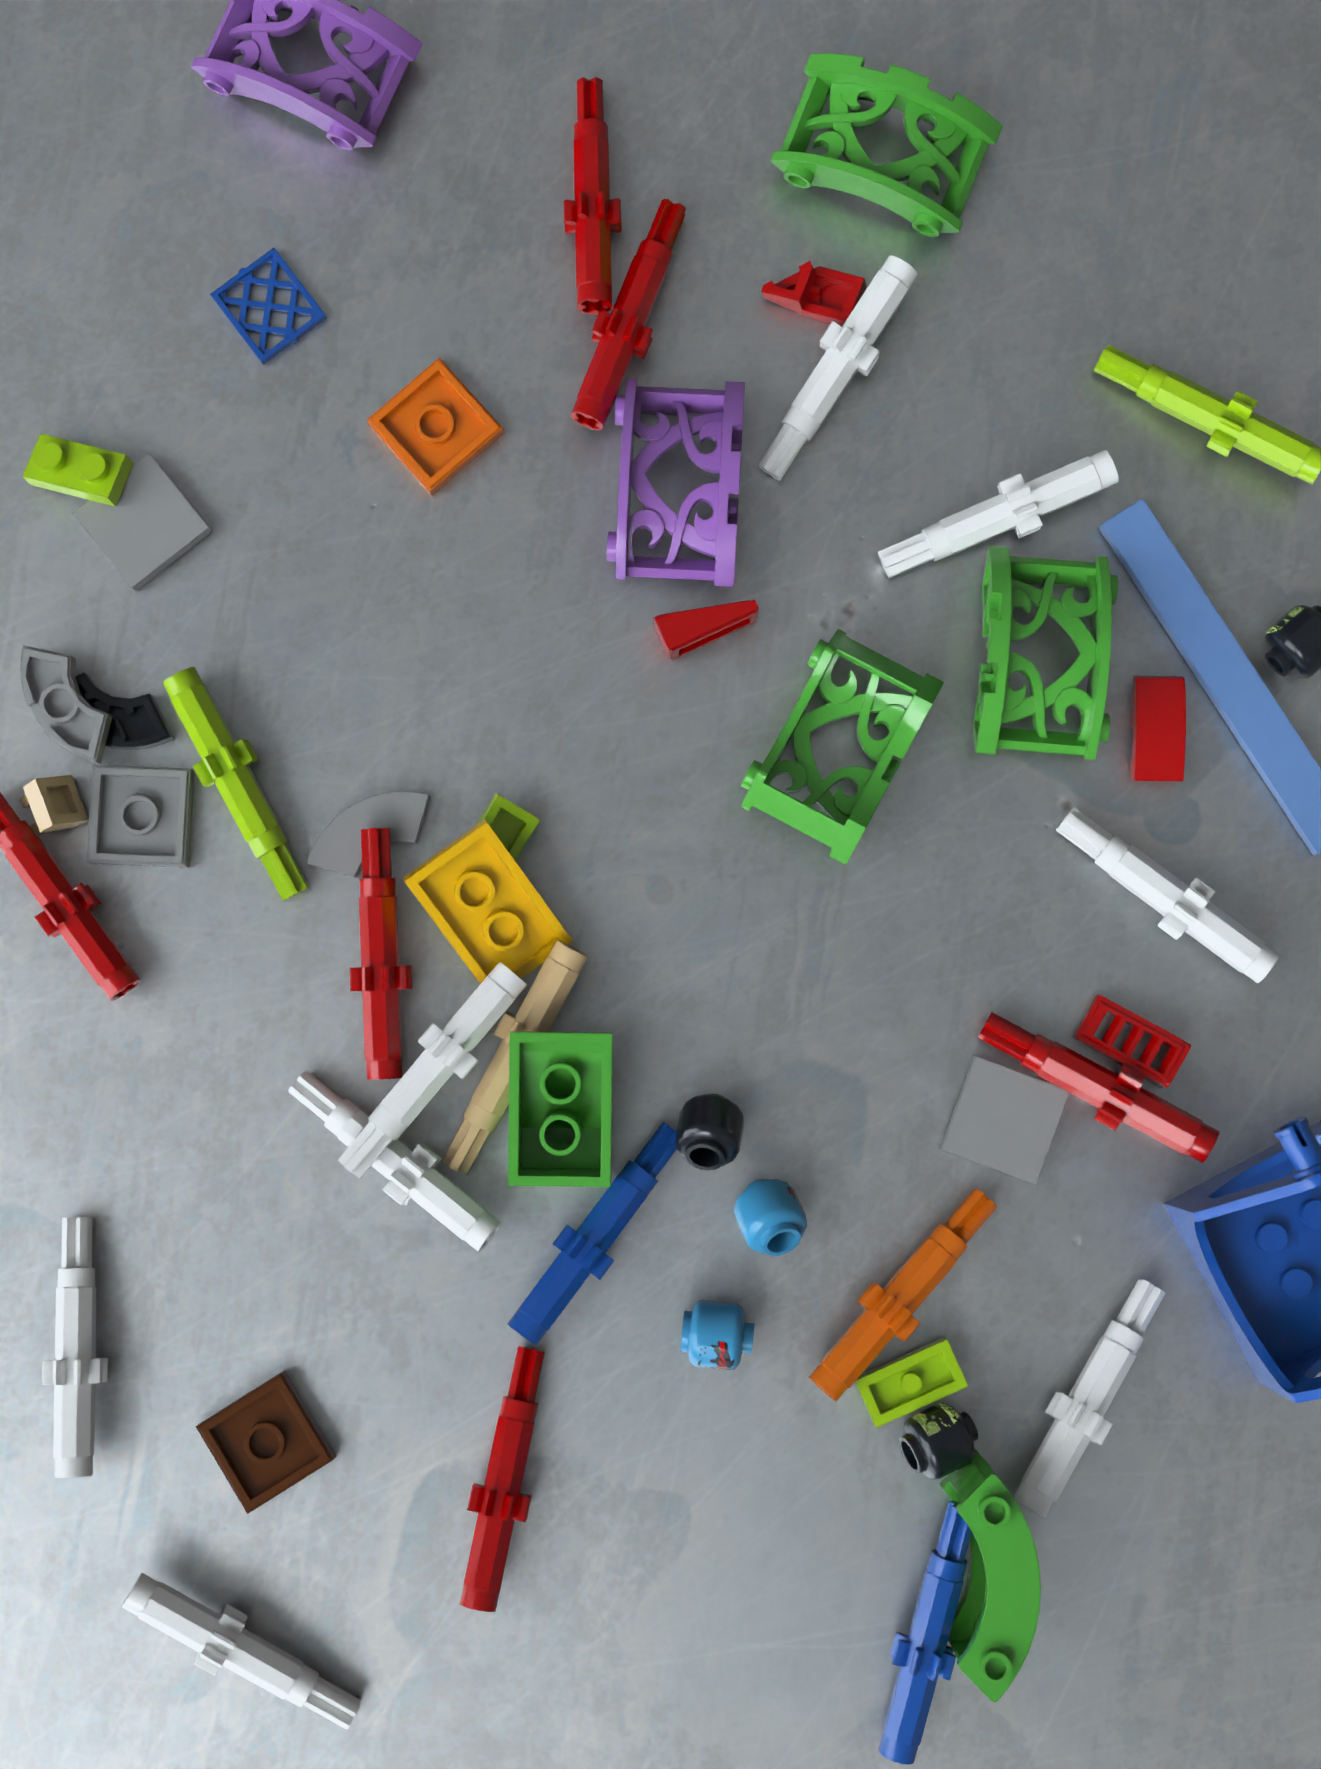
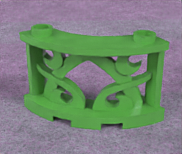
[770,53,1003,237]
[972,546,1119,760]
[741,629,944,865]
[940,1449,1041,1702]

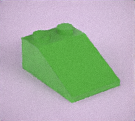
[508,1031,613,1187]

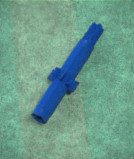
[507,1122,676,1346]
[879,1501,972,1765]

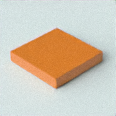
[366,357,504,496]

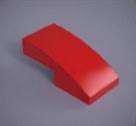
[1130,676,1186,781]

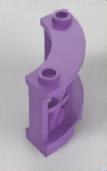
[190,0,423,151]
[607,379,745,587]

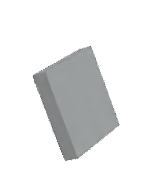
[72,453,212,591]
[86,765,194,868]
[940,1056,1069,1185]

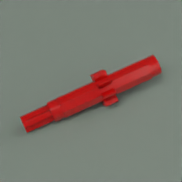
[563,77,622,315]
[571,199,686,430]
[0,792,141,1001]
[349,828,412,1080]
[978,1012,1220,1163]
[460,1346,545,1612]

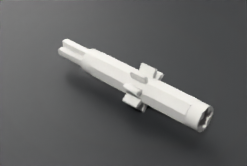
[758,255,918,481]
[877,450,1119,578]
[1056,807,1280,984]
[337,962,527,1179]
[289,1071,502,1252]
[42,1217,108,1478]
[1013,1279,1166,1519]
[122,1573,361,1729]

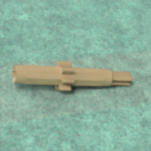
[442,940,589,1175]

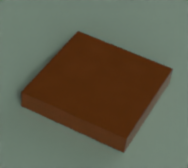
[196,1370,337,1514]

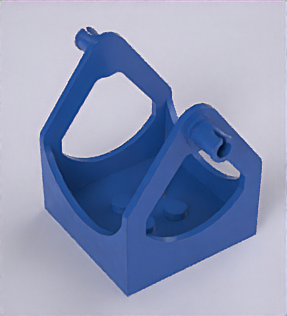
[1163,1117,1321,1403]

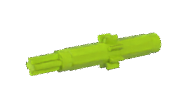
[1094,345,1321,485]
[163,667,309,901]

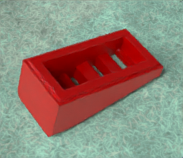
[653,600,759,661]
[1073,994,1191,1088]

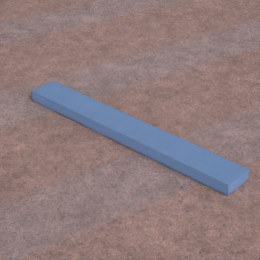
[1099,498,1321,856]

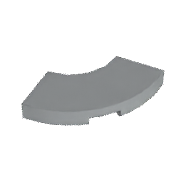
[20,645,112,764]
[306,791,430,878]

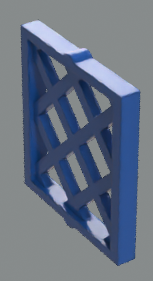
[210,248,327,365]

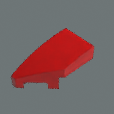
[761,261,867,327]

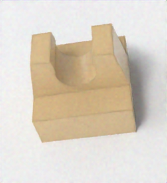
[20,775,89,835]

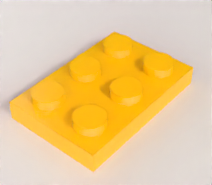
[403,819,573,984]

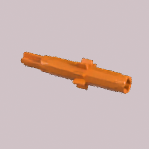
[808,1189,997,1402]

